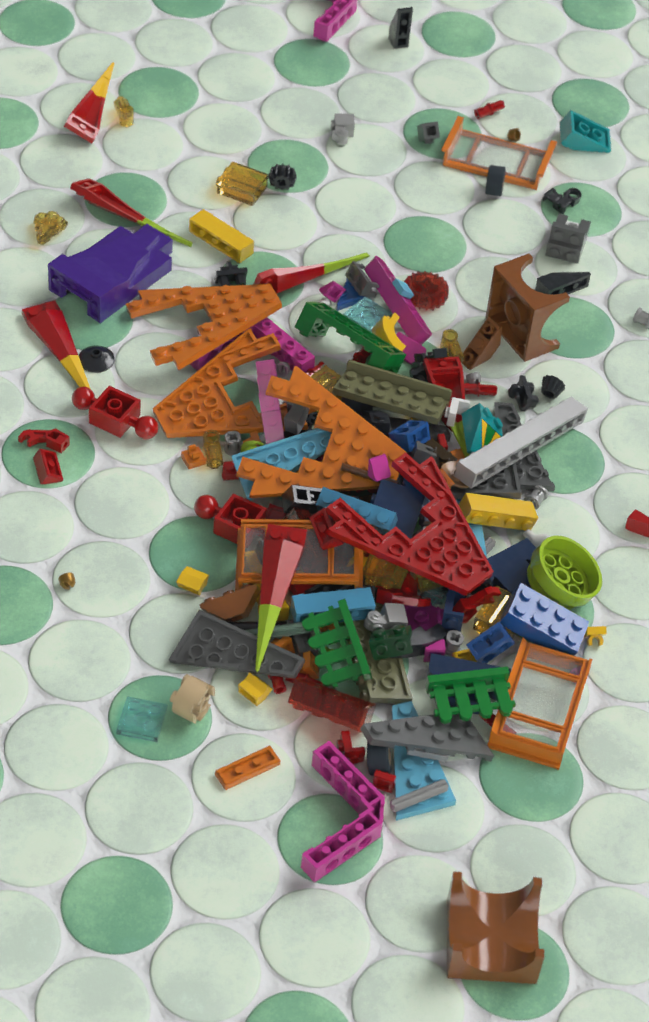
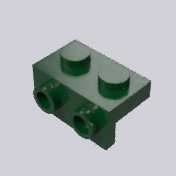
[369,625,413,660]

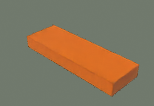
[215,745,281,790]

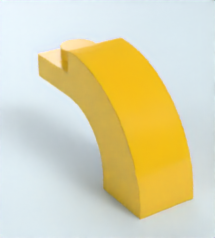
[372,313,406,352]

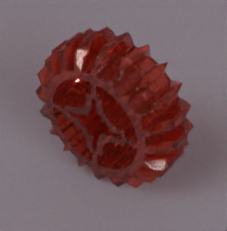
[404,271,449,311]

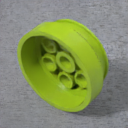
[527,536,602,610]

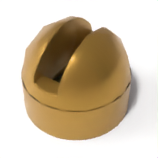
[507,128,521,142]
[58,572,76,590]

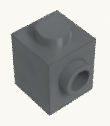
[417,122,440,144]

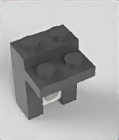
[545,214,591,264]

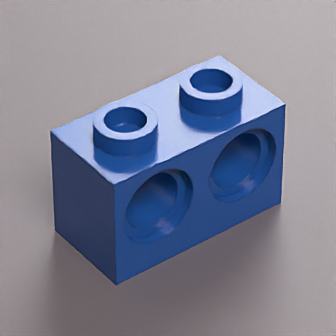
[389,420,431,452]
[466,622,515,664]

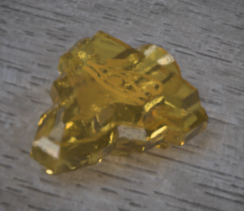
[33,211,68,245]

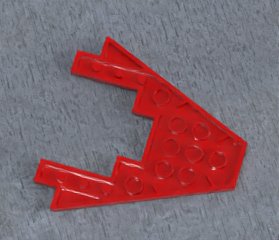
[325,452,494,596]

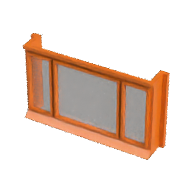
[442,116,557,190]
[235,519,363,591]
[487,638,593,770]

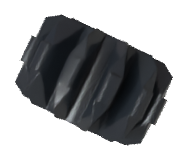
[268,163,297,190]

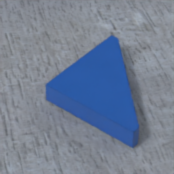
[336,278,366,311]

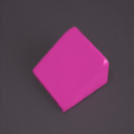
[319,281,346,303]
[368,454,391,482]
[423,639,446,662]

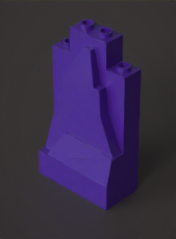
[48,224,173,323]

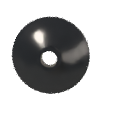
[79,346,114,373]

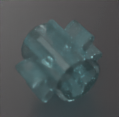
[423,582,447,607]

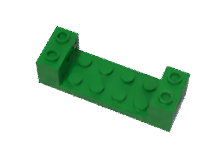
[294,302,407,373]

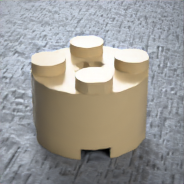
[170,674,215,724]

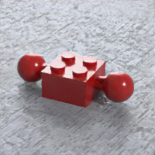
[72,385,158,439]
[194,493,267,548]

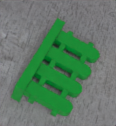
[302,599,372,689]
[425,666,516,724]

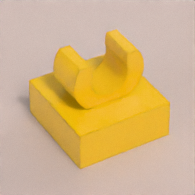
[584,626,607,646]

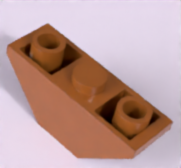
[460,317,502,370]
[199,583,261,622]

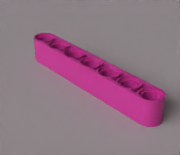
[364,256,432,345]

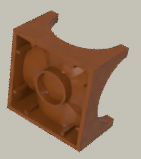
[485,253,570,362]
[447,872,545,984]

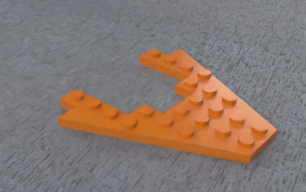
[126,284,282,370]
[153,329,318,438]
[237,366,406,498]

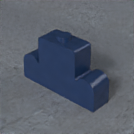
[370,478,425,539]
[487,538,536,603]
[427,653,511,715]

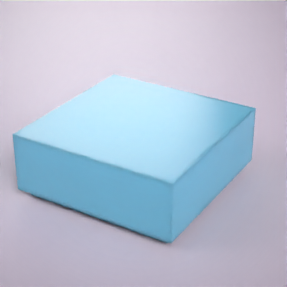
[392,278,414,299]

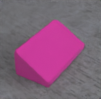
[396,332,426,365]

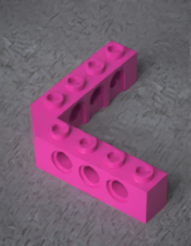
[313,0,357,42]
[190,317,315,373]
[301,741,385,883]

